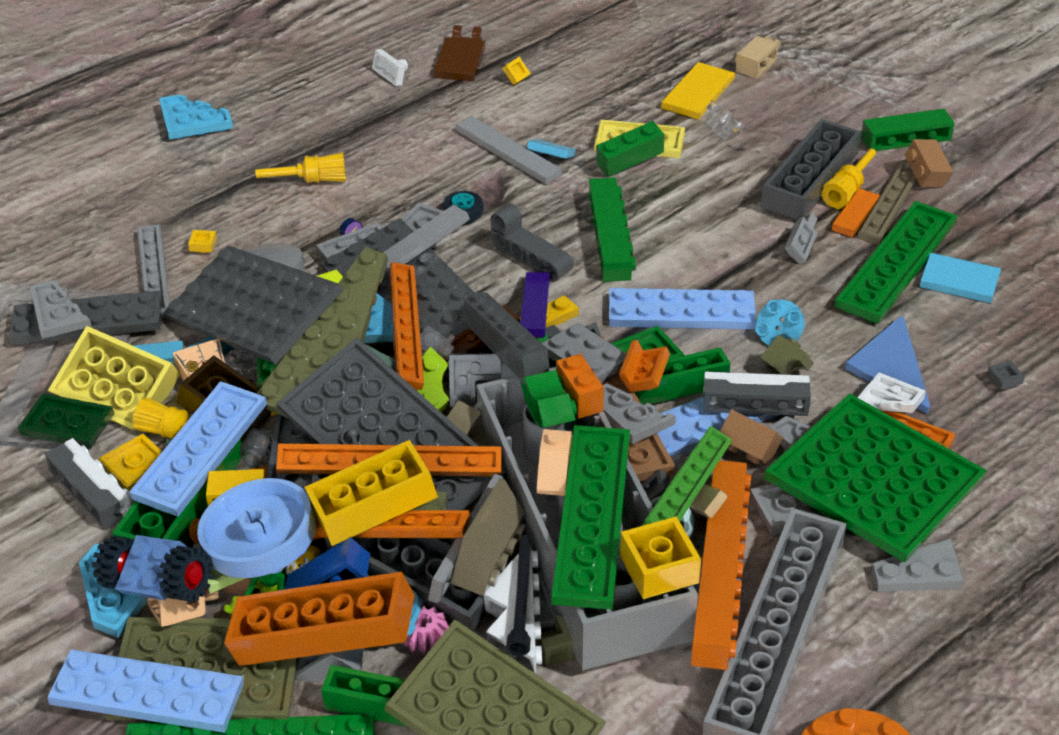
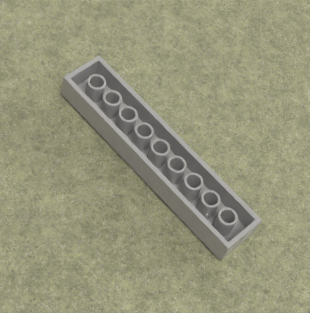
[702,508,847,735]

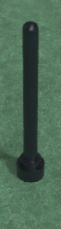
[506,535,531,656]

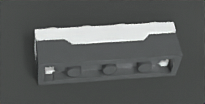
[703,372,811,416]
[44,438,133,530]

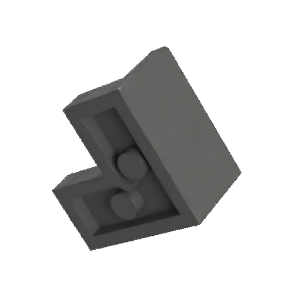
[449,352,501,407]

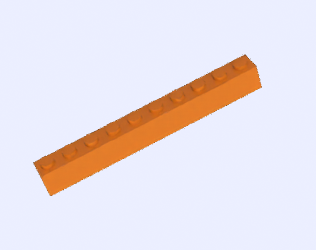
[691,460,751,670]

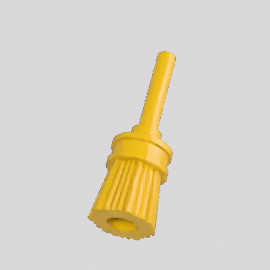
[821,149,876,210]
[255,152,346,184]
[133,398,190,439]

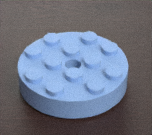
[197,478,317,578]

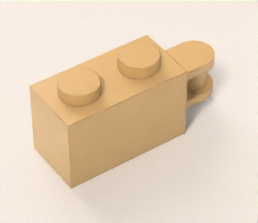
[735,36,781,79]

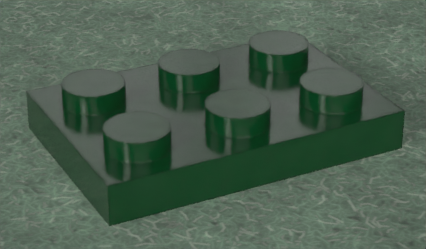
[18,393,114,449]

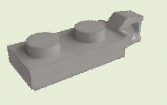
[784,212,818,264]

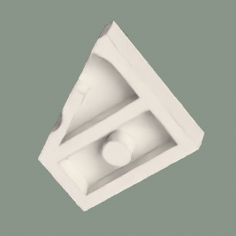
[857,373,925,413]

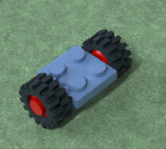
[92,535,213,602]

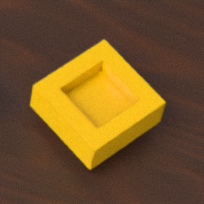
[502,56,531,85]
[188,230,217,253]

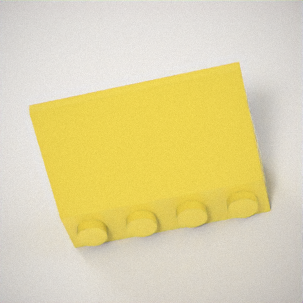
[48,326,181,431]

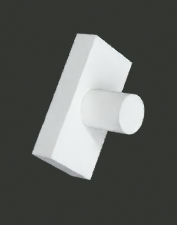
[372,49,408,86]

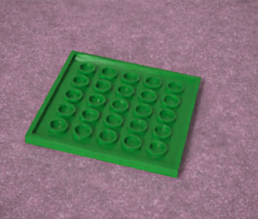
[763,393,987,563]

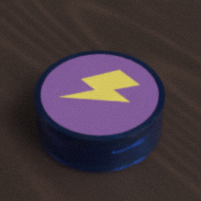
[339,218,363,236]

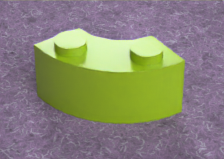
[415,347,449,413]

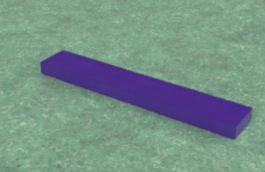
[520,272,550,338]

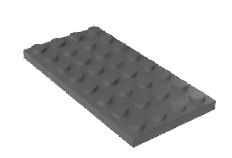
[320,218,475,355]
[164,245,343,365]
[277,337,507,510]

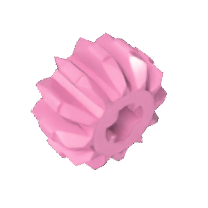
[402,604,449,655]

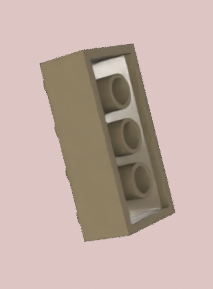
[451,478,526,596]

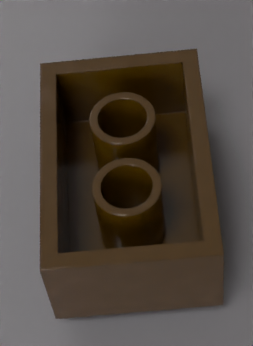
[176,355,271,444]

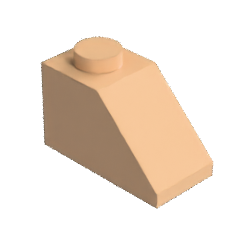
[537,429,572,496]

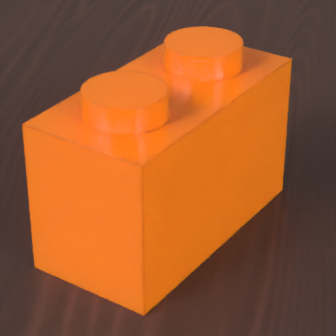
[556,354,604,419]

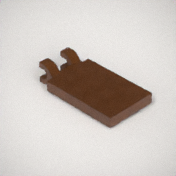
[433,25,485,82]

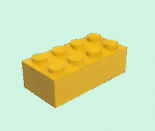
[304,440,438,546]

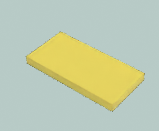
[594,120,685,158]

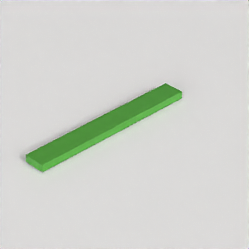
[642,426,732,526]

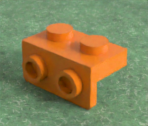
[620,340,670,392]

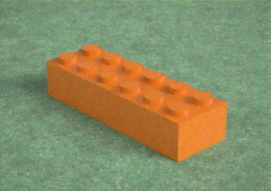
[224,572,415,666]

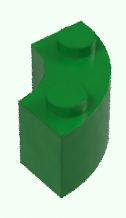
[519,370,577,428]

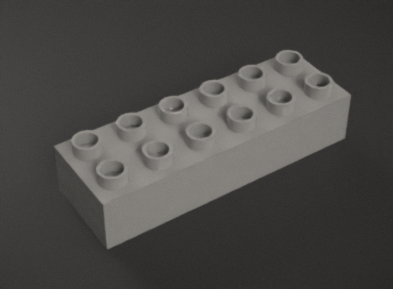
[476,367,698,671]

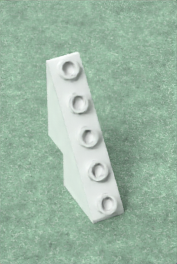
[484,548,542,674]

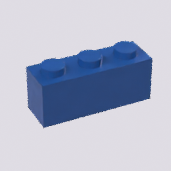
[285,537,370,589]

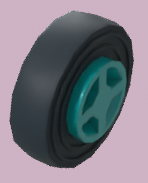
[443,191,484,223]

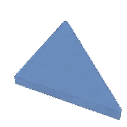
[845,316,930,414]

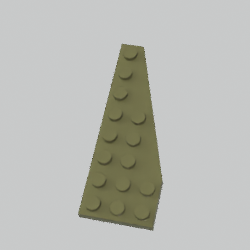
[257,246,388,418]

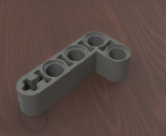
[490,203,574,281]

